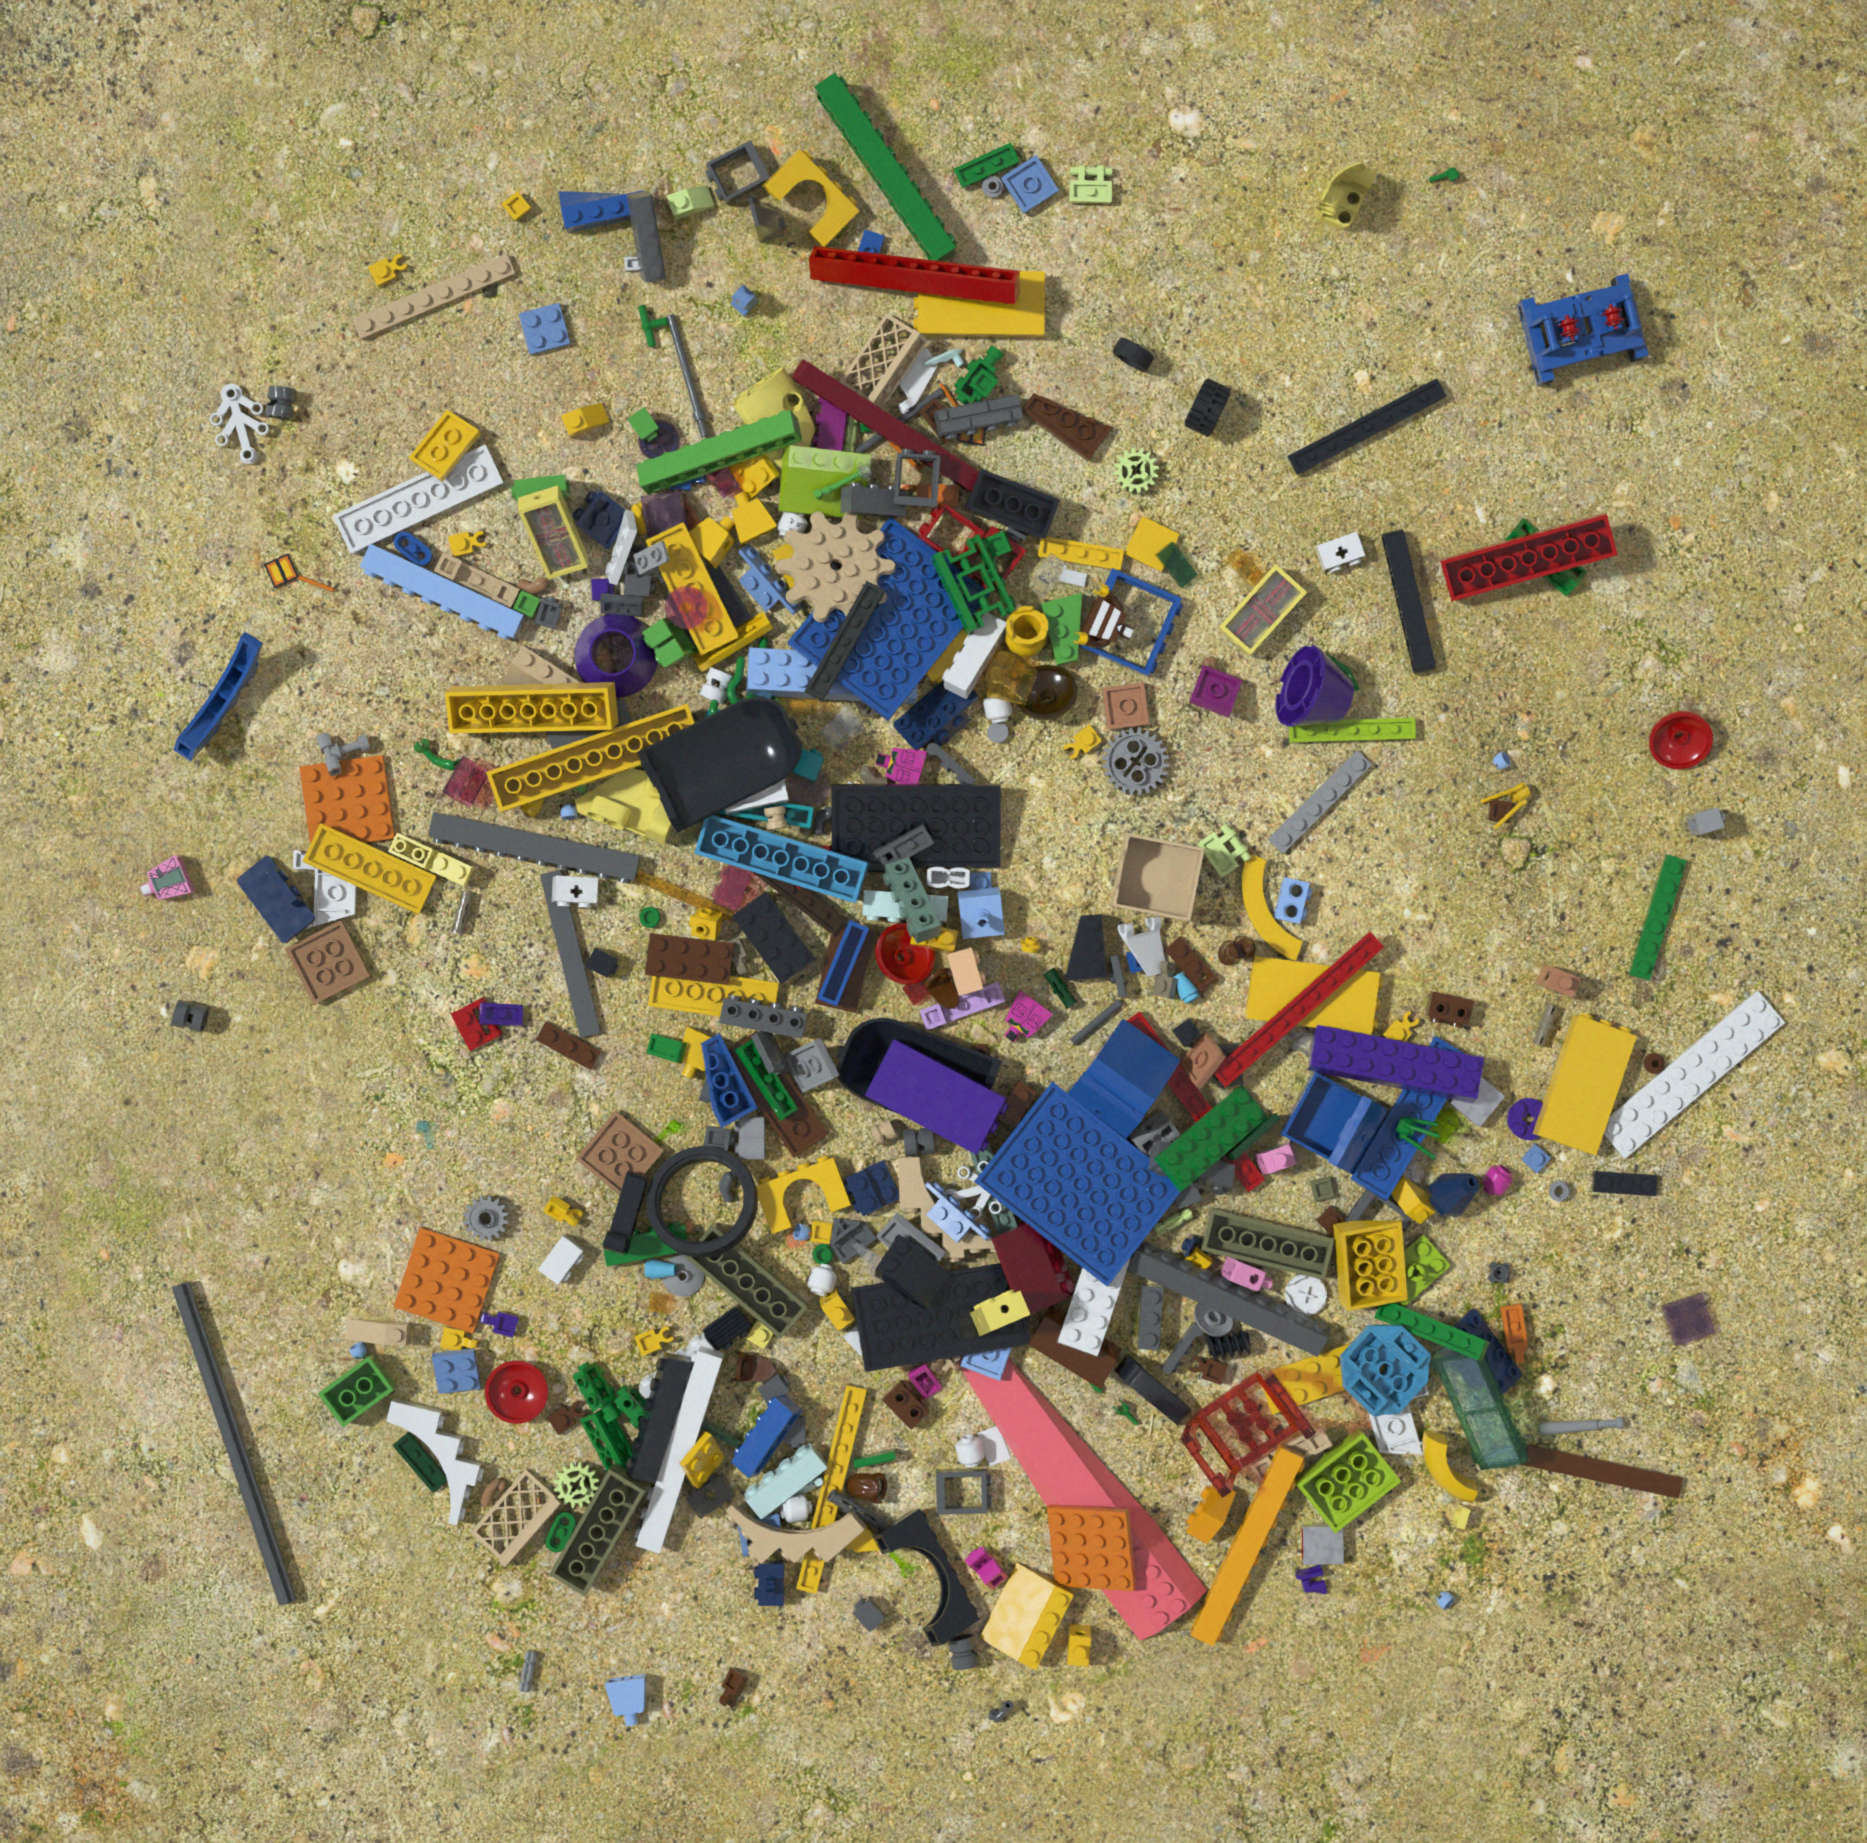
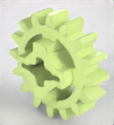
[1113,448,1159,494]
[554,1461,600,1508]

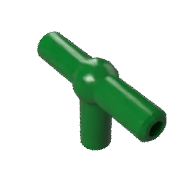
[638,305,668,347]

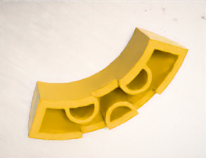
[1422,1431,1478,1503]

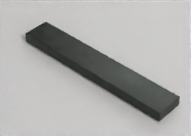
[804,581,885,702]

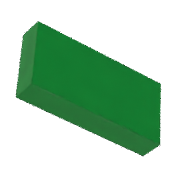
[646,1033,687,1064]
[853,1449,896,1468]

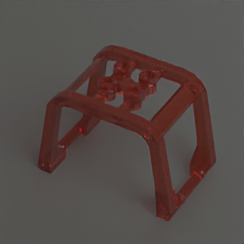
[1179,1367,1316,1498]

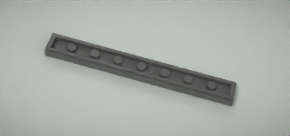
[540,870,601,1038]

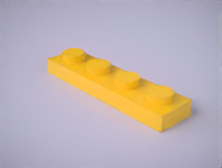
[1038,536,1124,571]
[692,611,773,672]

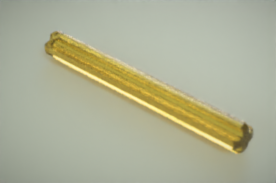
[635,871,734,921]

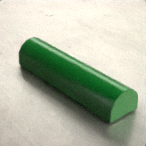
[735,1039,798,1121]

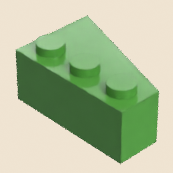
[1041,593,1082,666]

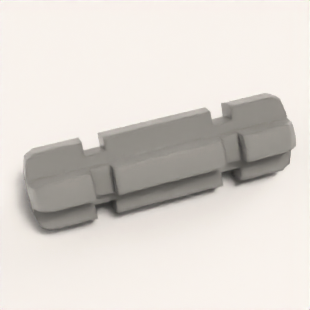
[519,1650,537,1692]

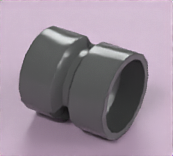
[265,386,296,420]
[172,999,209,1033]
[903,1128,935,1157]
[948,1634,979,1670]

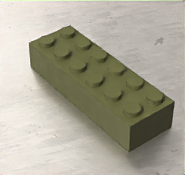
[1200,1207,1335,1280]
[685,1222,809,1339]
[549,1463,651,1596]

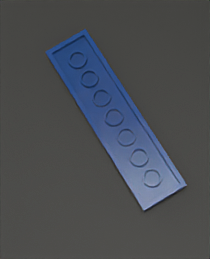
[1350,1036,1465,1201]

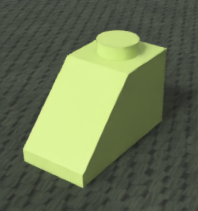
[667,186,715,220]

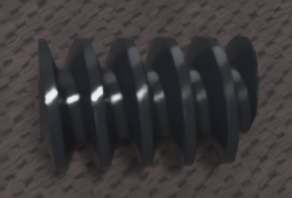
[1206,1329,1251,1361]

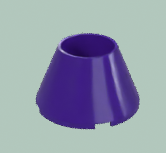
[574,614,658,698]
[1275,645,1354,727]

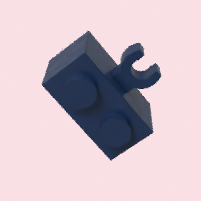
[754,1560,785,1606]

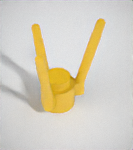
[1481,782,1530,829]

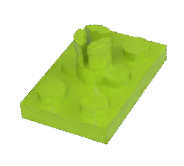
[1399,1234,1451,1307]

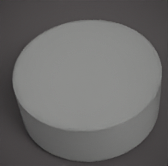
[987,722,1008,743]

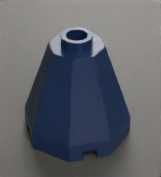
[1428,1173,1479,1218]

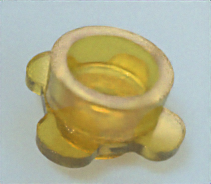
[647,1292,669,1314]

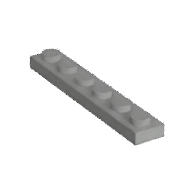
[1267,750,1372,854]

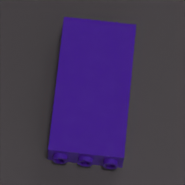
[865,1039,1009,1155]

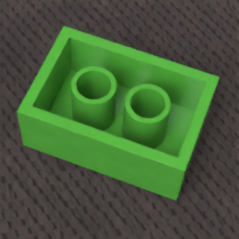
[318,1353,398,1427]

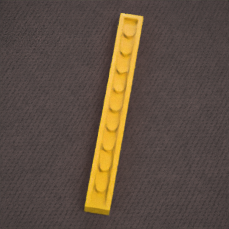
[796,1384,867,1594]

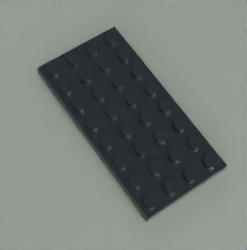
[831,784,1001,867]
[850,1263,1030,1372]

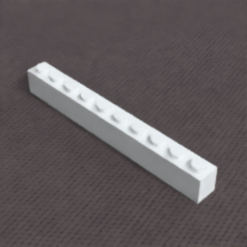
[634,1346,724,1554]

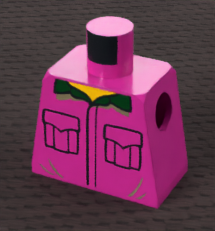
[875,748,927,784]
[1004,990,1052,1043]

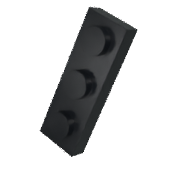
[1592,1170,1658,1196]

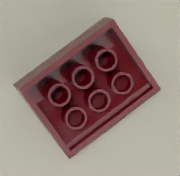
[991,1222,1075,1318]

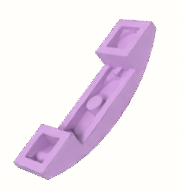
[920,982,1005,1030]

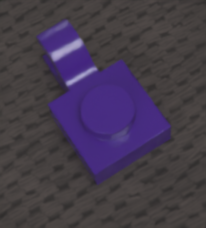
[480,1311,519,1338]

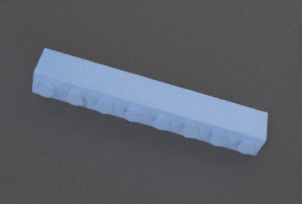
[360,544,526,640]

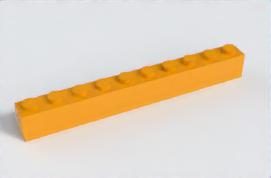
[1190,1443,1305,1646]

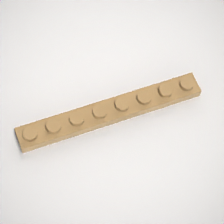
[352,254,516,340]

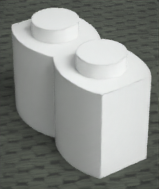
[927,867,970,888]

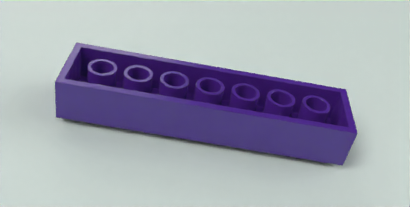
[1307,1025,1484,1103]

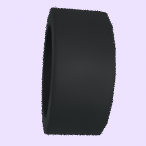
[1112,337,1154,372]

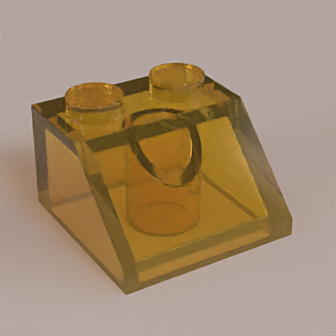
[983,649,1038,705]

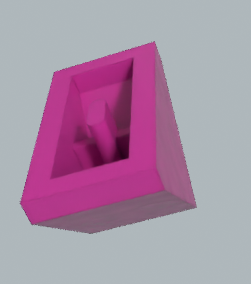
[908,1362,943,1399]

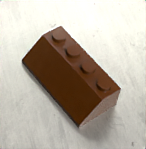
[1028,1306,1122,1389]

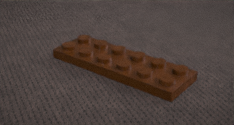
[729,1030,829,1158]

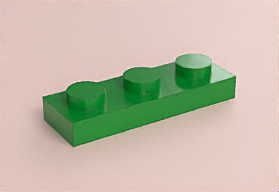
[953,142,1020,189]

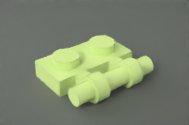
[1069,165,1112,204]
[1197,823,1251,878]

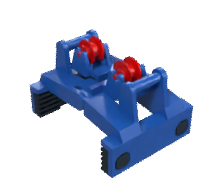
[1517,273,1649,386]

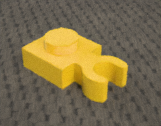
[368,254,408,287]
[448,531,487,557]
[1063,724,1102,759]
[1382,1011,1419,1042]
[634,1326,674,1356]

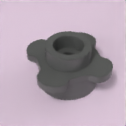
[1488,1262,1510,1283]

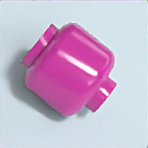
[1481,1164,1513,1196]

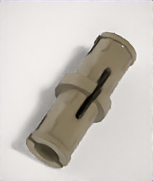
[451,891,475,935]
[1532,1003,1560,1047]

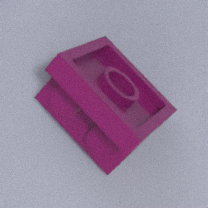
[1189,665,1242,718]

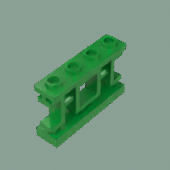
[930,534,1016,634]

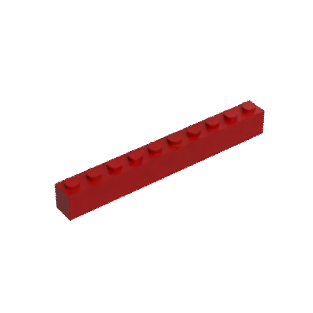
[809,246,1020,304]

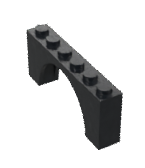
[872,1509,980,1647]

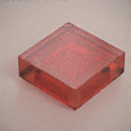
[902,981,930,1005]

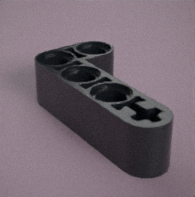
[603,1170,649,1256]
[1114,1354,1192,1426]

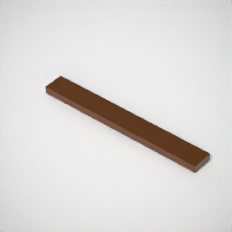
[1513,1442,1683,1499]

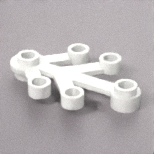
[210,384,270,464]
[944,1160,1003,1219]

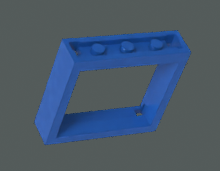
[1079,568,1183,677]

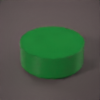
[639,907,661,928]

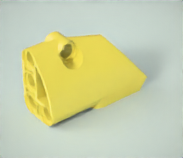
[1314,162,1378,230]
[732,367,815,480]
[574,769,673,845]

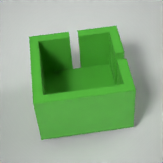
[642,615,698,668]

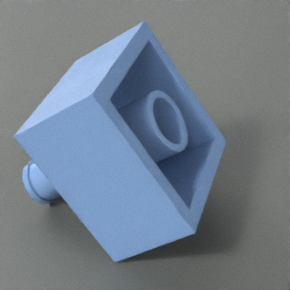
[957,887,1005,939]

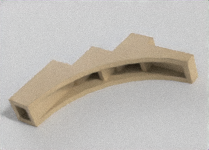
[898,1156,996,1262]
[726,1501,866,1563]

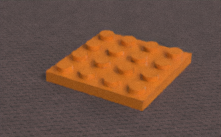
[299,755,395,844]
[394,1227,500,1333]
[1047,1504,1137,1591]

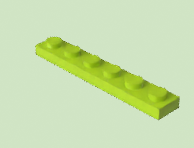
[1288,718,1416,743]

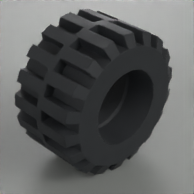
[1185,378,1231,437]

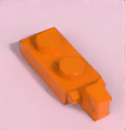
[1499,1303,1528,1363]

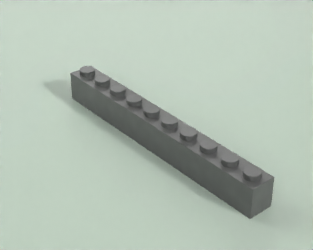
[428,812,641,884]
[1127,1241,1330,1357]

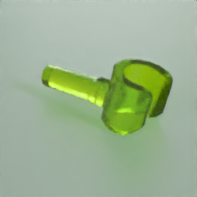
[654,1120,681,1143]
[888,1552,913,1578]

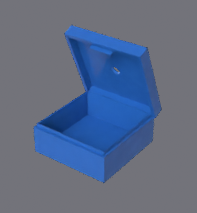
[1067,1019,1181,1139]
[1279,1072,1389,1174]

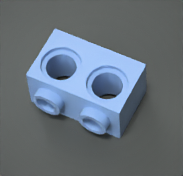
[1273,877,1312,924]

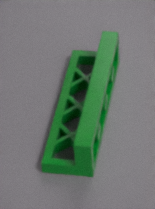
[1504,518,1587,596]
[580,1408,633,1472]

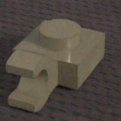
[727,937,748,975]
[1152,961,1178,999]

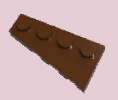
[1022,393,1113,462]

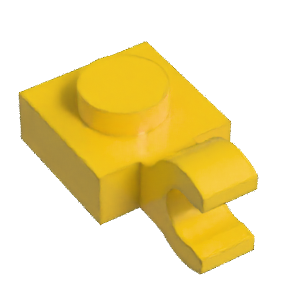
[543,1195,583,1227]
[440,1326,479,1351]

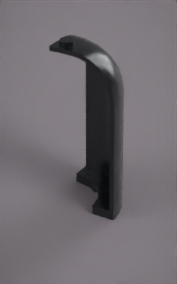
[637,697,802,833]
[836,1018,1002,1114]

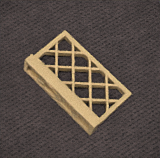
[840,313,928,409]
[471,1469,564,1567]

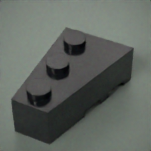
[1064,914,1107,981]

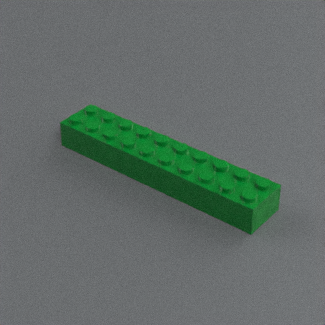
[814,72,957,262]

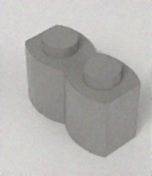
[735,1116,765,1159]

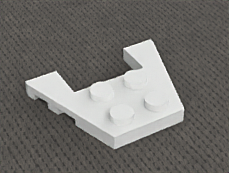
[293,850,357,929]
[1368,1385,1429,1455]

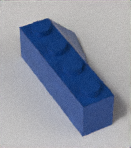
[559,190,644,233]

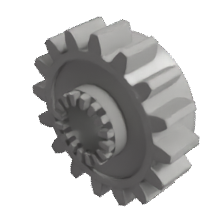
[463,1195,509,1241]

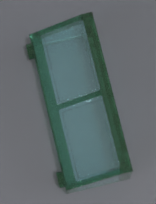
[1430,1335,1529,1470]

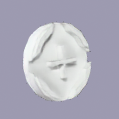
[1285,1274,1327,1316]

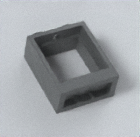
[705,140,770,205]
[893,449,940,507]
[1344,1189,1412,1232]
[936,1468,991,1515]

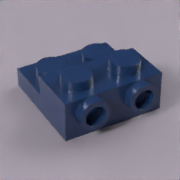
[572,489,625,550]
[843,1159,899,1216]

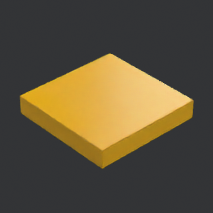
[1124,516,1180,572]

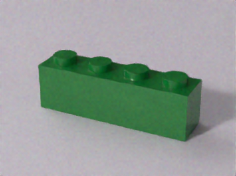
[602,1221,690,1267]

